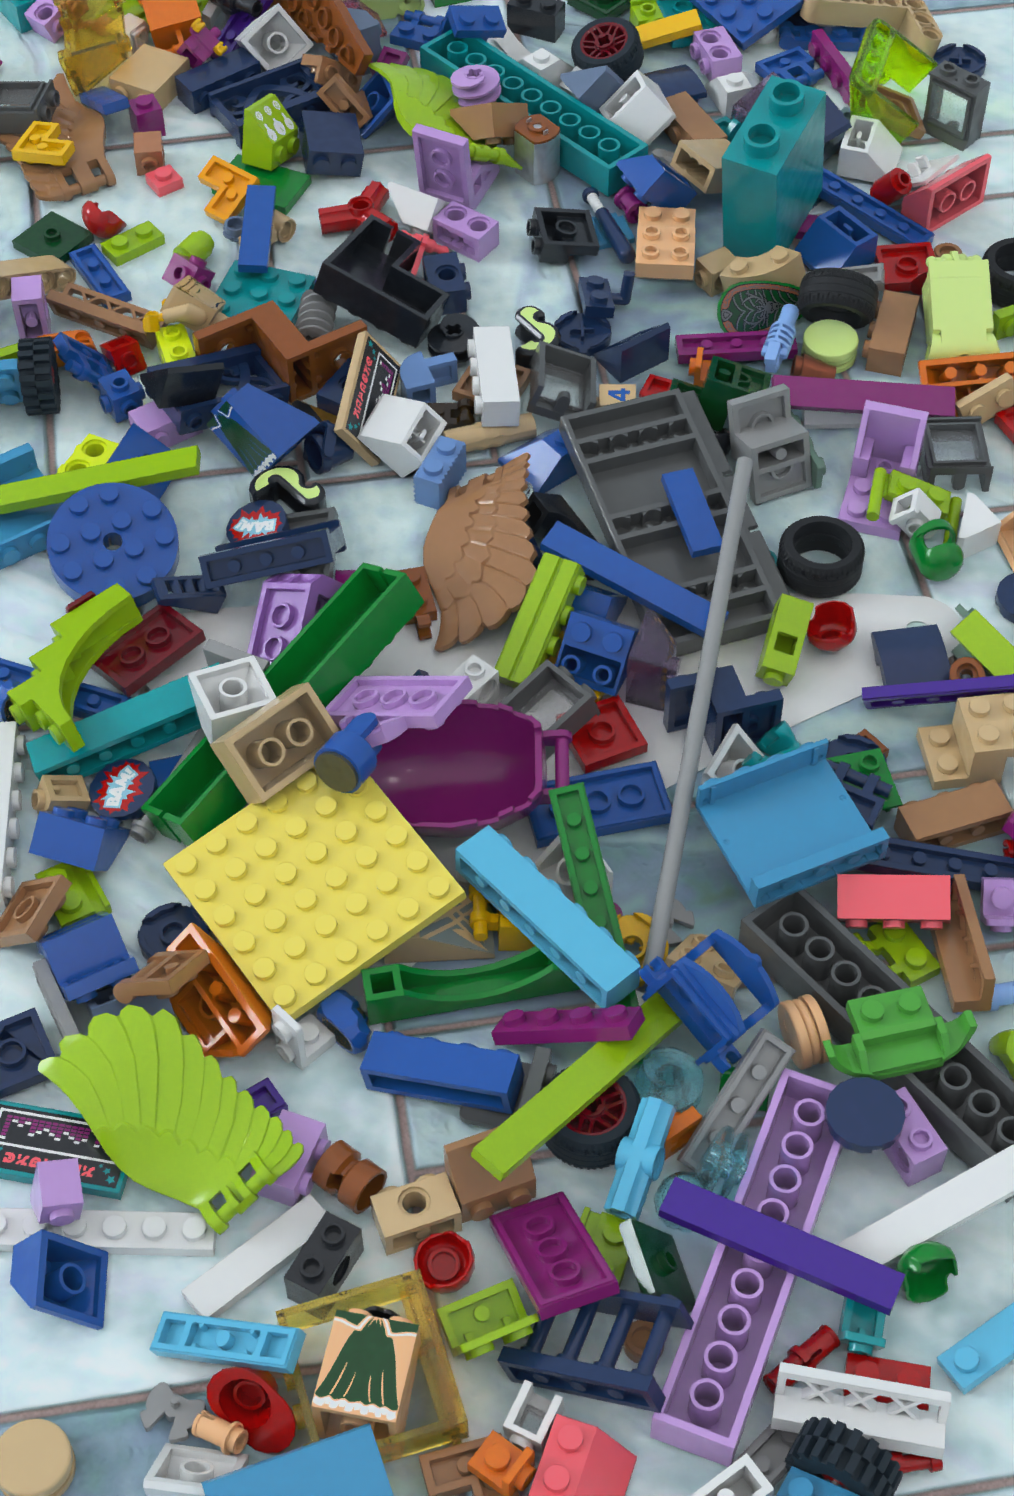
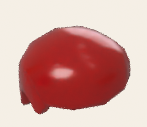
[81,201,127,239]
[807,600,857,651]
[413,1231,475,1294]

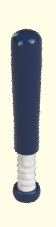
[582,187,636,264]

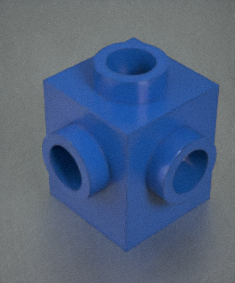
[97,368,146,423]

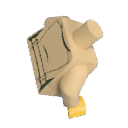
[143,275,230,332]

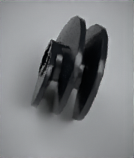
[427,313,479,364]

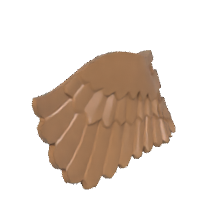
[0,73,117,202]
[423,452,538,652]

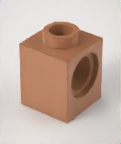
[133,130,165,176]

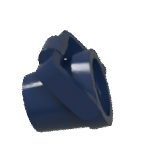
[303,420,354,475]

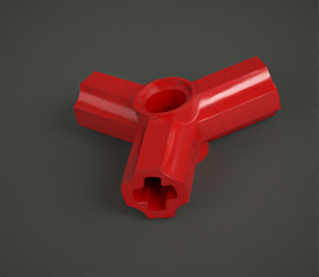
[318,181,398,243]

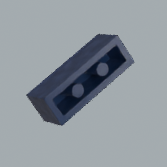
[175,47,261,114]

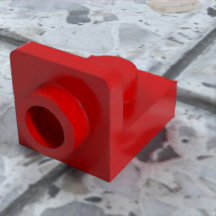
[100,334,147,376]

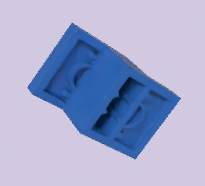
[35,911,140,1004]

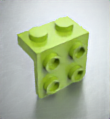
[435,1278,540,1361]

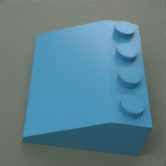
[201,1423,394,1496]

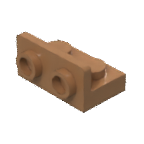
[301,54,362,94]

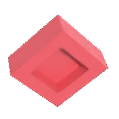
[145,164,184,197]

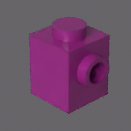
[128,93,166,137]

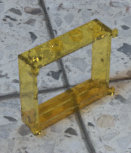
[275,1269,469,1464]

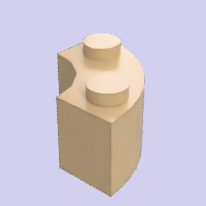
[719,245,806,291]

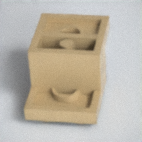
[916,692,1014,790]

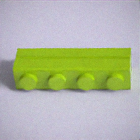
[495,552,587,688]

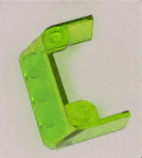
[849,18,938,144]

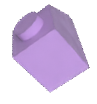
[30,1158,84,1226]

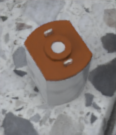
[514,114,560,186]

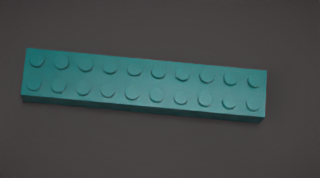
[420,29,649,197]

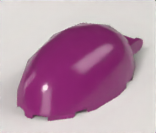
[370,699,572,838]

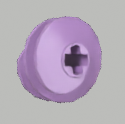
[450,64,502,107]

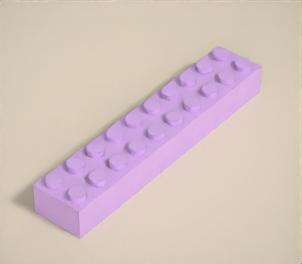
[650,1068,843,1467]

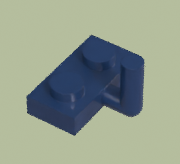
[578,271,635,318]

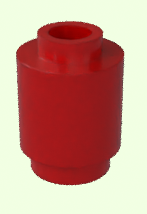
[870,168,912,206]

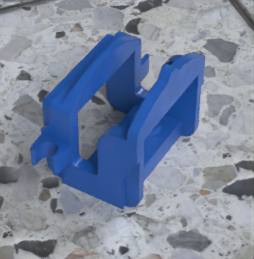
[638,929,780,1074]

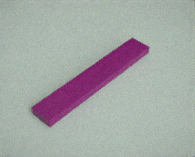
[771,375,955,418]

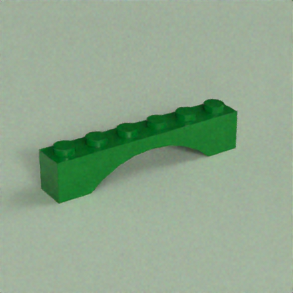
[361,946,582,1025]

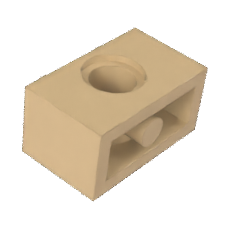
[370,1171,462,1256]

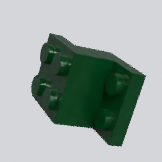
[669,355,772,432]

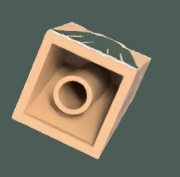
[311,1308,421,1454]

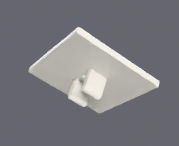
[907,154,960,188]

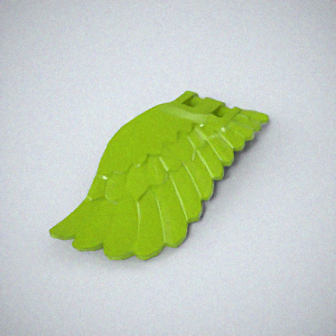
[368,62,523,171]
[38,1004,304,1235]

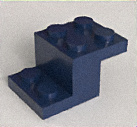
[663,665,784,756]

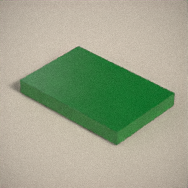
[211,154,312,215]

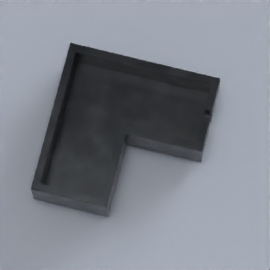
[313,214,450,348]

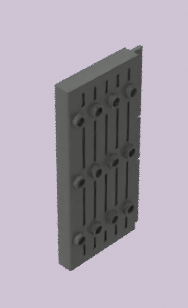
[559,388,791,661]

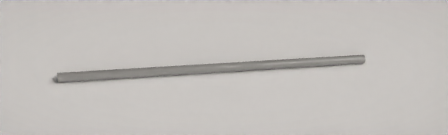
[643,456,753,971]

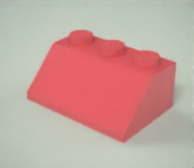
[901,153,992,232]
[837,874,951,930]
[528,1414,637,1496]

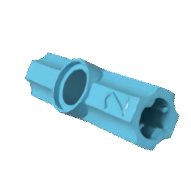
[604,1096,676,1221]

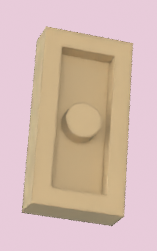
[955,372,1014,423]

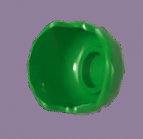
[896,1241,958,1303]

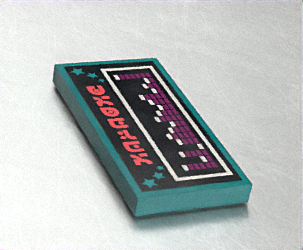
[0,1100,128,1200]

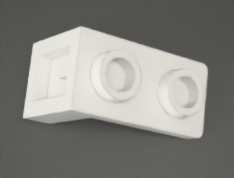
[271,1004,336,1071]

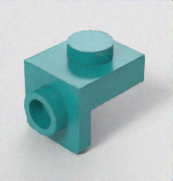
[838,1297,886,1356]

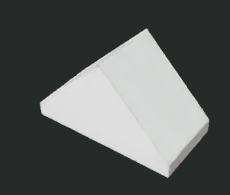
[957,492,1002,559]

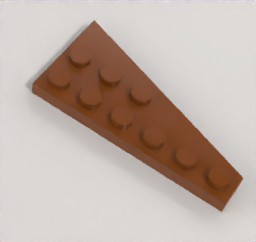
[273,0,374,76]

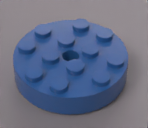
[46,482,179,608]

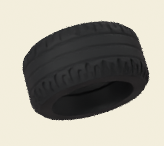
[982,238,1014,308]
[797,268,879,329]
[777,516,865,598]

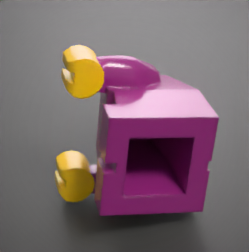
[177,18,228,69]

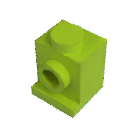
[629,0,664,27]

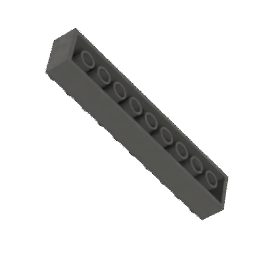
[738,889,1014,1203]

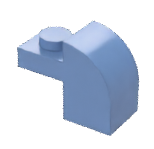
[400,351,458,403]

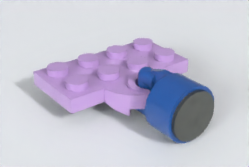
[314,676,473,793]

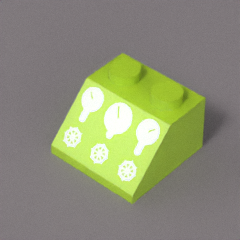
[242,93,300,171]

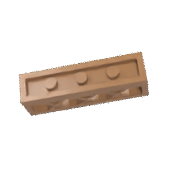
[46,282,168,350]
[930,874,996,1013]

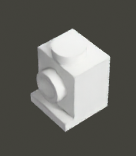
[888,488,942,539]

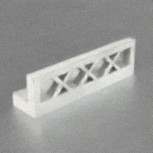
[770,1362,952,1460]

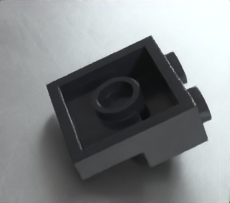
[526,207,600,264]

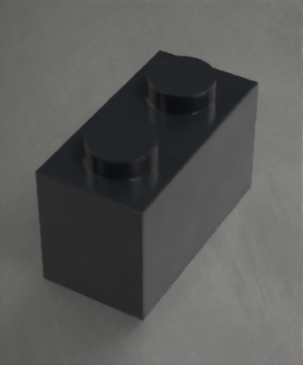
[507,0,565,43]

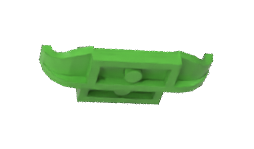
[822,985,978,1080]

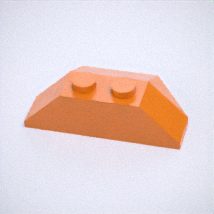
[918,352,1014,418]
[166,923,272,1058]

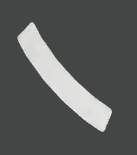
[494,25,532,62]

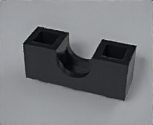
[524,492,598,581]

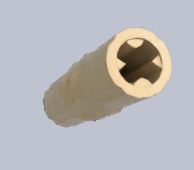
[441,412,537,453]

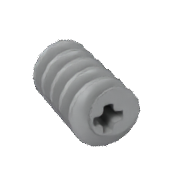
[296,289,337,341]

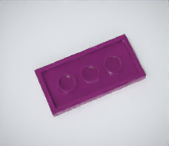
[489,1191,620,1320]

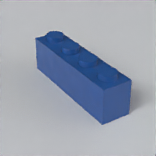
[360,1031,525,1114]

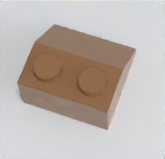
[450,102,529,145]
[444,1127,536,1223]

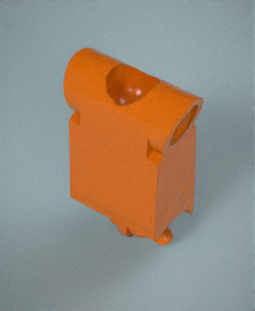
[137,0,203,55]

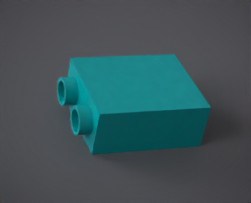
[722,75,826,258]

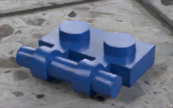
[389,10,445,51]
[755,46,825,86]
[53,332,114,391]

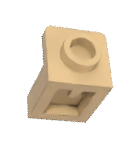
[31,775,91,814]

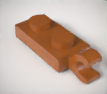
[397,566,437,640]

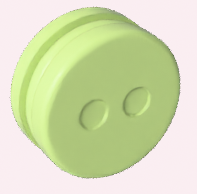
[801,319,859,374]

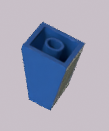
[207,383,320,477]

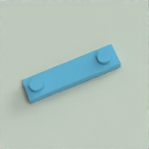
[937,1302,1014,1395]
[149,1311,307,1374]

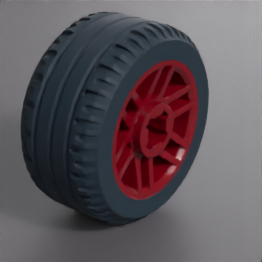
[571,17,644,82]
[545,1067,641,1170]

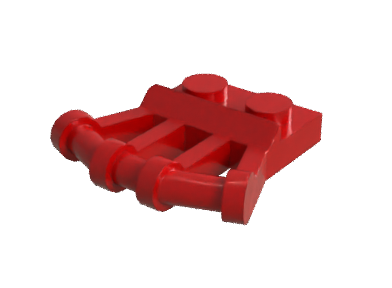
[842,1353,943,1474]

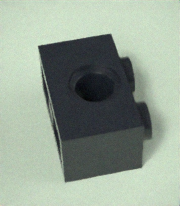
[284,1211,364,1316]

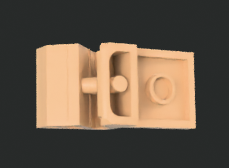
[635,206,696,281]

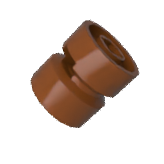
[312,1140,387,1214]

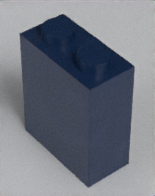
[298,110,364,177]

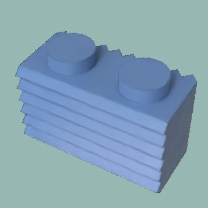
[413,435,467,510]

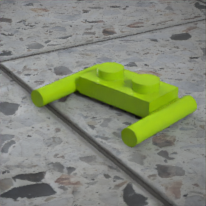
[866,467,962,543]

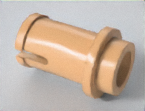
[191,1410,248,1455]

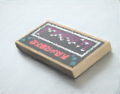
[334,331,401,467]

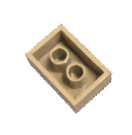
[209,682,340,804]

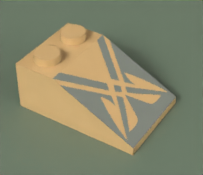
[384,887,495,964]

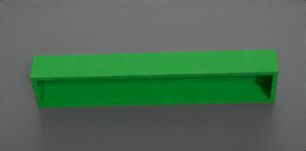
[140,562,425,846]

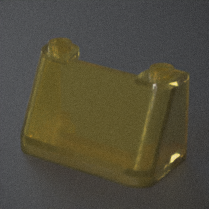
[53,0,132,96]

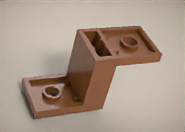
[192,300,368,403]

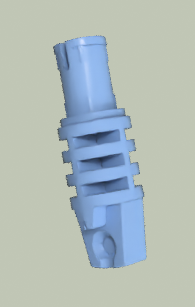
[761,304,799,373]

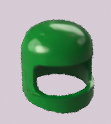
[908,519,964,582]

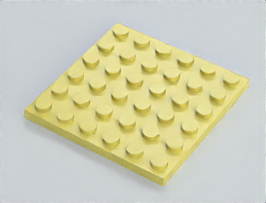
[163,766,467,1020]

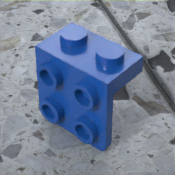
[437,5,507,42]

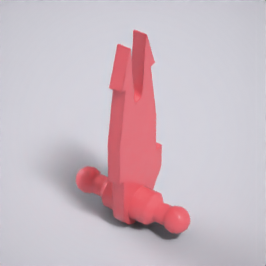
[401,230,449,276]

